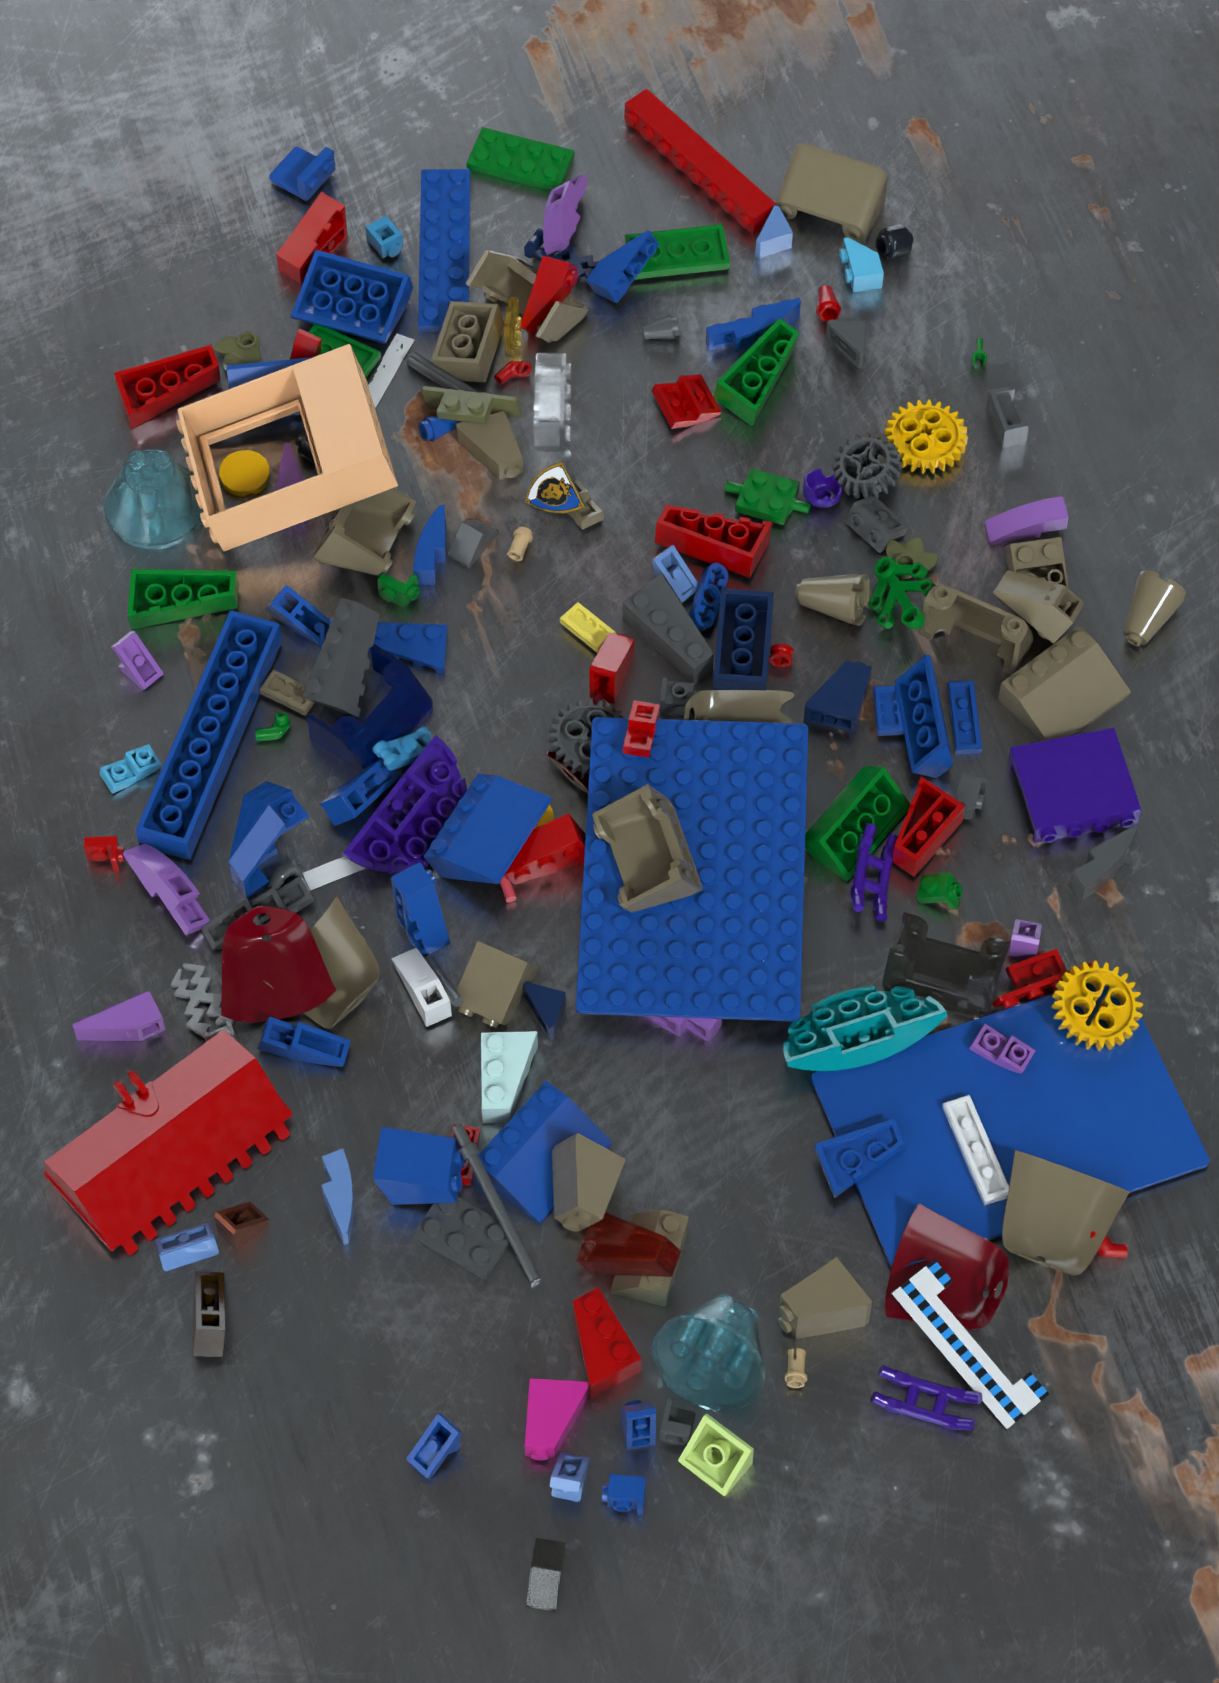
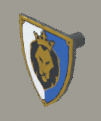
[525,461,586,513]

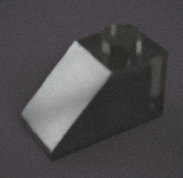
[526,1538,566,1612]

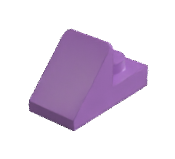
[111,631,164,690]

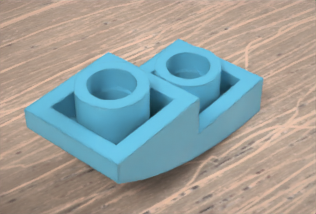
[99,744,162,794]

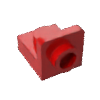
[84,836,125,872]

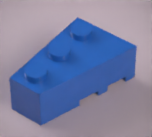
[391,862,451,957]

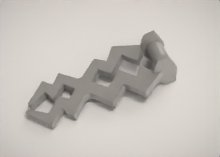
[170,963,235,1042]

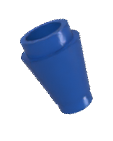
[418,416,458,442]

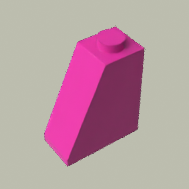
[525,1378,589,1461]

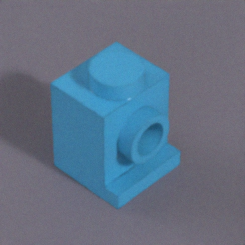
[365,216,403,258]

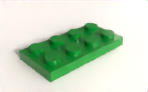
[466,127,574,191]
[625,224,730,280]

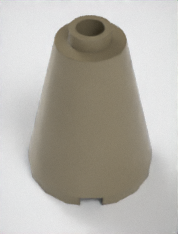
[1123,570,1186,646]
[795,573,870,626]

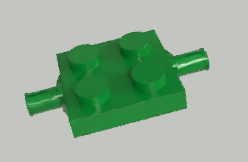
[724,468,811,525]

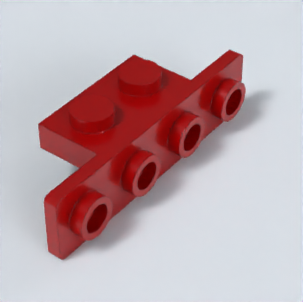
[992,948,1097,1009]

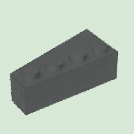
[302,598,380,717]

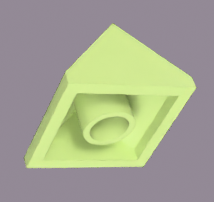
[678,1413,754,1496]

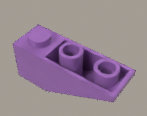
[72,991,166,1041]

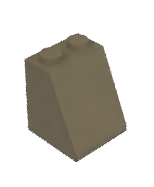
[457,941,539,1028]
[552,1133,626,1232]
[778,1257,872,1339]

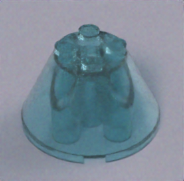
[104,449,204,549]
[651,1294,765,1411]

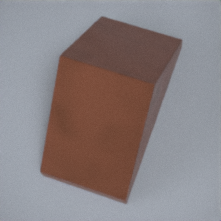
[214,1202,269,1251]

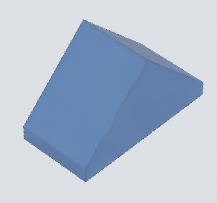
[755,205,793,258]

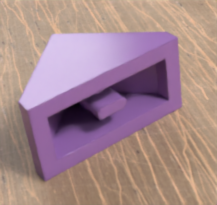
[1008,919,1042,961]

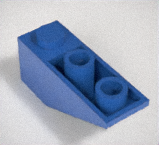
[586,230,659,303]

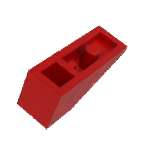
[520,256,578,334]

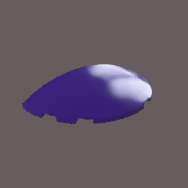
[342,735,467,873]

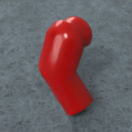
[1090,1231,1128,1258]

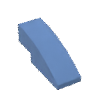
[321,1149,354,1245]

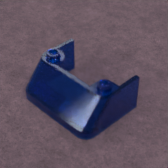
[307,644,433,772]

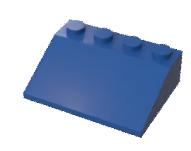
[291,250,413,344]
[424,774,552,884]
[474,1081,612,1225]

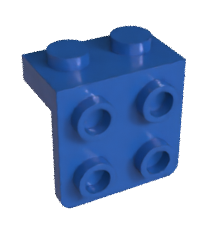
[269,147,336,201]

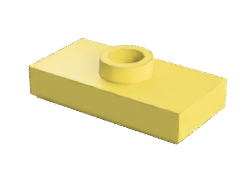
[560,602,616,653]

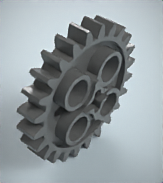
[548,698,622,779]

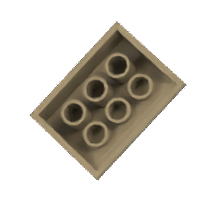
[998,626,1131,741]

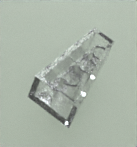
[533,353,571,451]

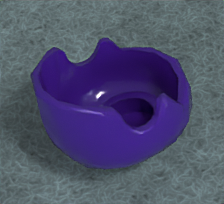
[803,469,842,508]

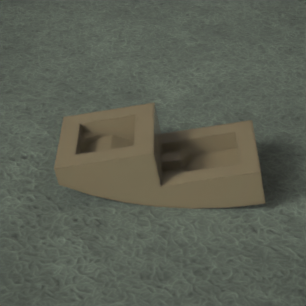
[568,479,605,530]

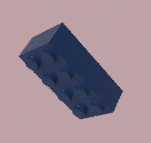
[713,588,774,690]

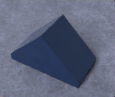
[523,982,566,1041]

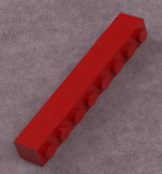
[624,88,776,234]

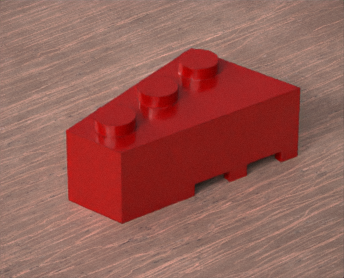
[276,192,348,284]
[893,776,965,877]
[505,813,586,885]
[573,1287,642,1399]

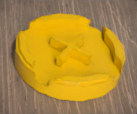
[219,450,270,497]

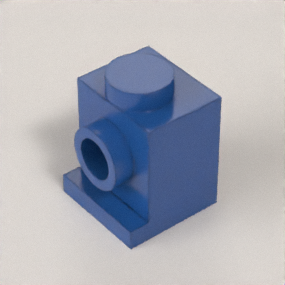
[602,1474,646,1516]

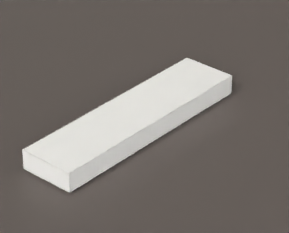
[942,1095,1009,1206]

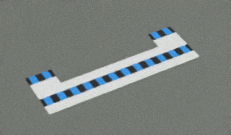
[892,1259,1049,1429]

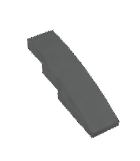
[201,876,316,951]

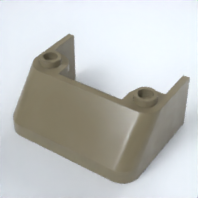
[466,250,589,343]

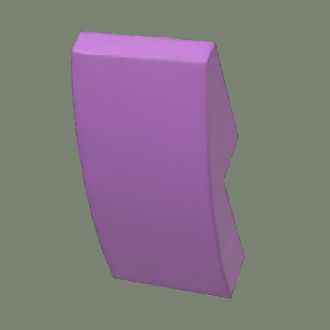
[969,1024,1036,1074]

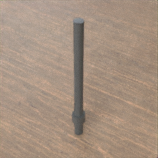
[452,1123,540,1282]

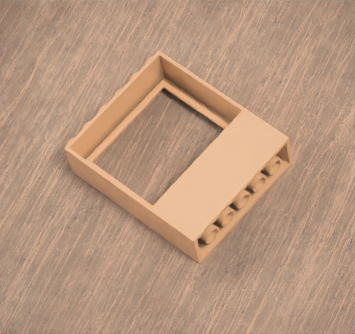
[176,344,398,552]

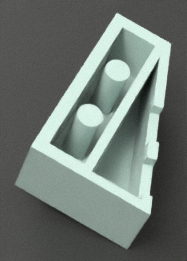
[481,1031,538,1124]

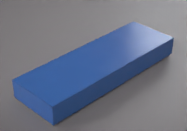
[947,680,982,755]

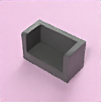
[987,386,1029,449]

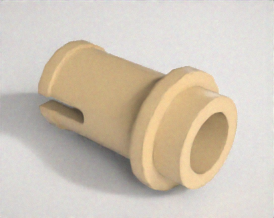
[507,526,533,561]
[784,1348,808,1388]

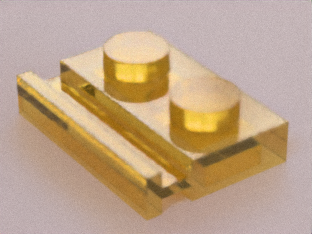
[504,297,522,357]

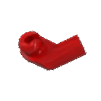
[494,361,532,385]

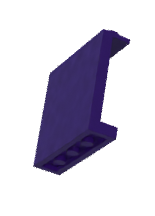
[1008,728,1141,843]

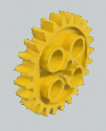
[884,399,968,474]
[1051,961,1143,1051]

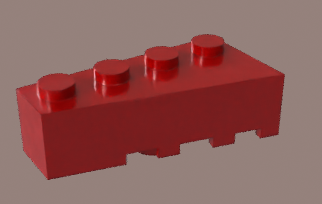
[114,345,221,430]
[654,505,772,578]

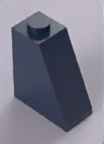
[804,660,872,733]

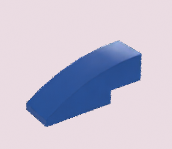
[413,505,446,585]
[257,1016,351,1067]

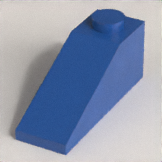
[265,585,330,647]
[320,757,400,826]
[620,1400,656,1450]

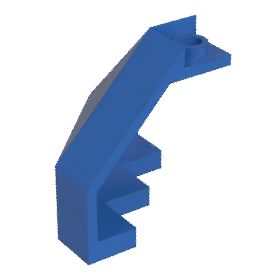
[228,781,309,900]

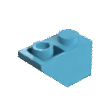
[839,238,884,293]

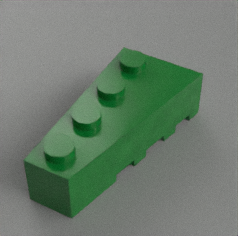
[713,318,799,427]
[127,569,239,630]

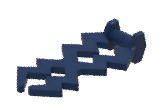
[524,228,599,279]

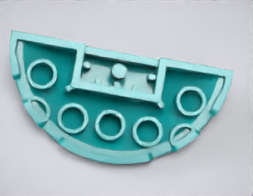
[783,986,947,1071]

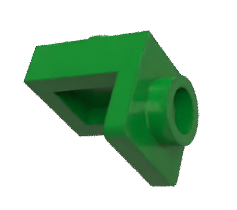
[377,573,420,608]
[916,873,962,910]

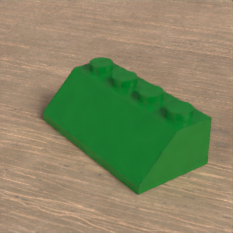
[805,766,910,881]

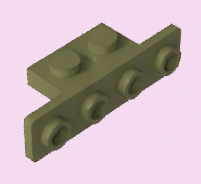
[422,386,522,424]

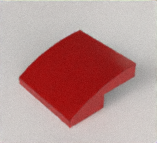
[652,374,721,429]

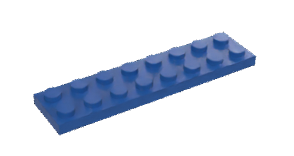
[418,169,470,332]

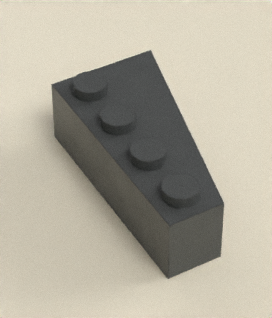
[623,573,714,685]

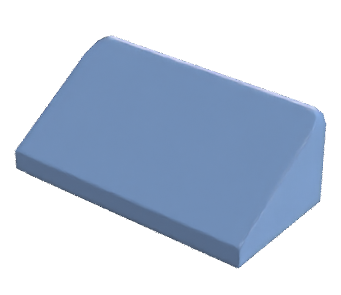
[154,1222,219,1271]

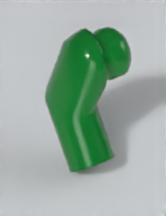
[255,712,291,742]

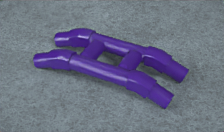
[850,823,898,922]
[870,1365,982,1431]

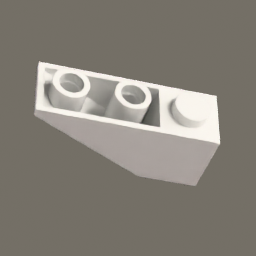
[391,948,452,1027]

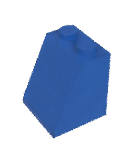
[373,1127,466,1205]

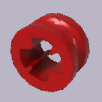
[769,644,794,667]

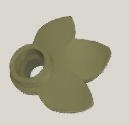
[213,331,261,372]
[886,537,938,579]

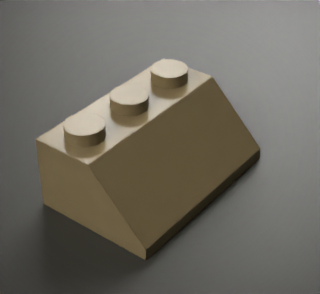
[431,301,505,383]
[610,1209,689,1307]

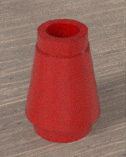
[816,285,841,322]

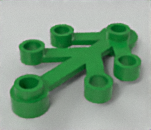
[868,557,936,630]

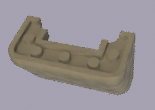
[775,143,888,245]
[312,488,416,576]
[920,585,1034,675]
[592,784,702,913]

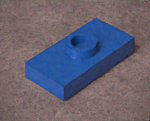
[873,686,904,736]

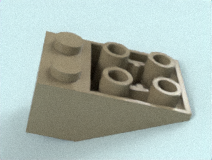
[1004,537,1069,589]
[993,570,1085,644]

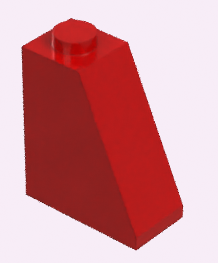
[589,632,635,704]

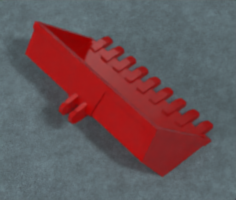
[43,1029,293,1255]

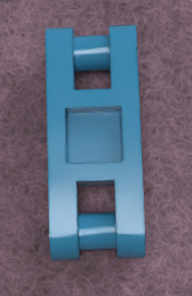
[373,727,432,771]

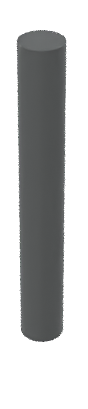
[424,955,463,1007]

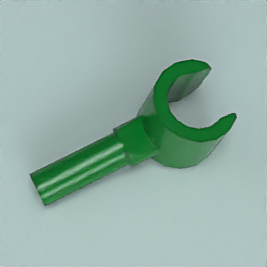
[971,338,987,367]

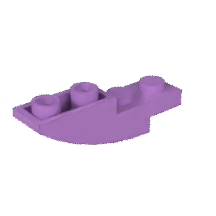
[543,174,589,255]
[123,843,211,935]

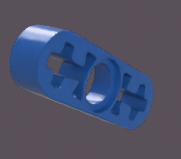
[689,563,728,632]

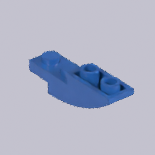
[706,298,801,353]

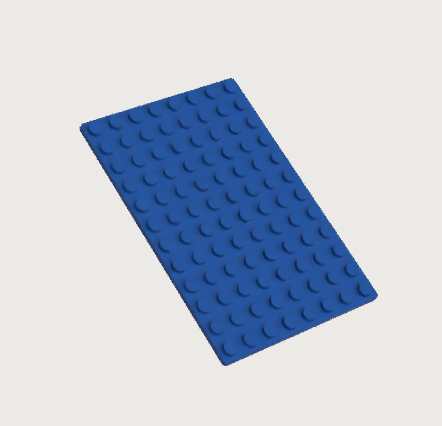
[576,717,808,1021]
[811,974,1210,1269]

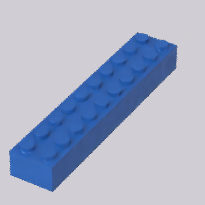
[136,610,282,860]

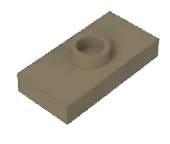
[259,669,314,716]

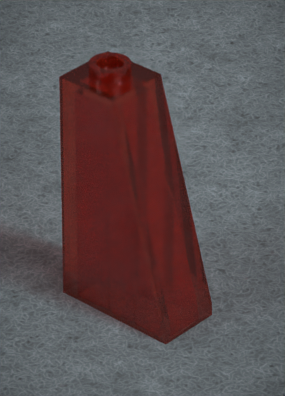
[576,1212,682,1277]

